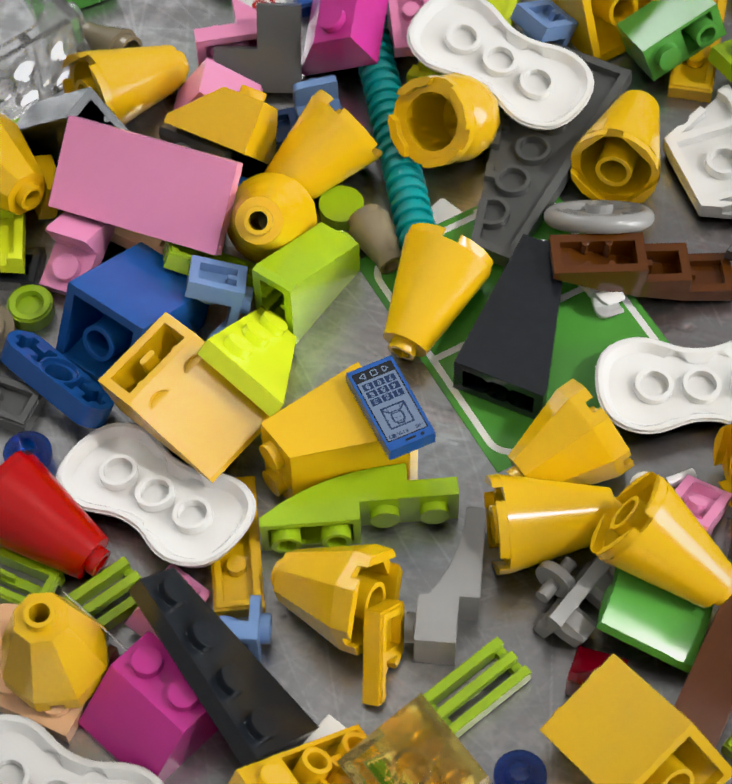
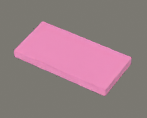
[48,115,243,255]

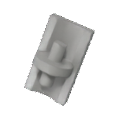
[533,556,613,648]

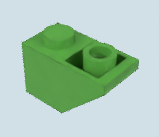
[616,0,726,81]

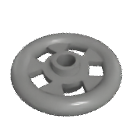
[544,200,655,234]

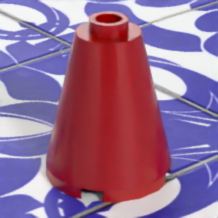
[0,450,111,579]

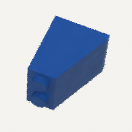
[56,242,209,384]

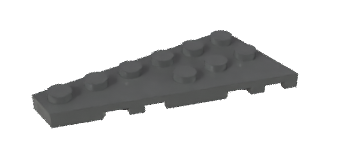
[471,28,632,268]

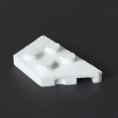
[663,84,732,219]

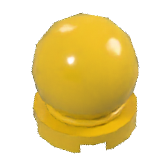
[388,72,500,168]

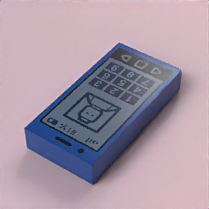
[346,355,436,461]

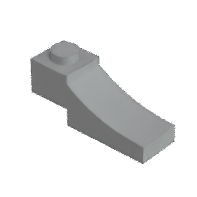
[404,506,487,666]

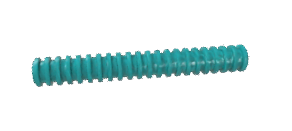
[358,19,436,250]

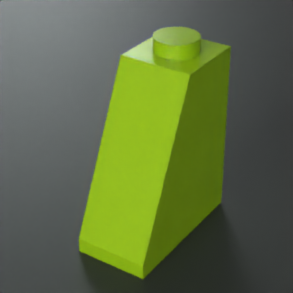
[252,222,360,345]

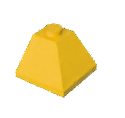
[164,84,278,165]

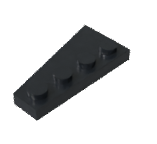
[128,567,319,767]

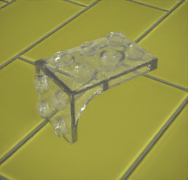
[0,0,90,120]

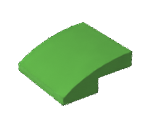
[596,567,713,673]

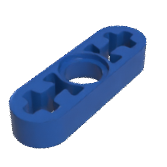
[0,330,114,429]

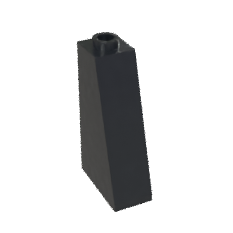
[453,234,563,419]

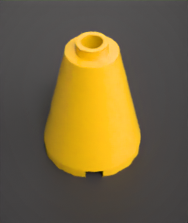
[62,45,189,125]
[264,89,383,200]
[570,90,660,204]
[227,173,317,263]
[383,223,493,360]
[589,472,732,608]
[484,474,623,575]

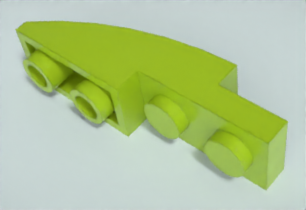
[259,463,459,553]

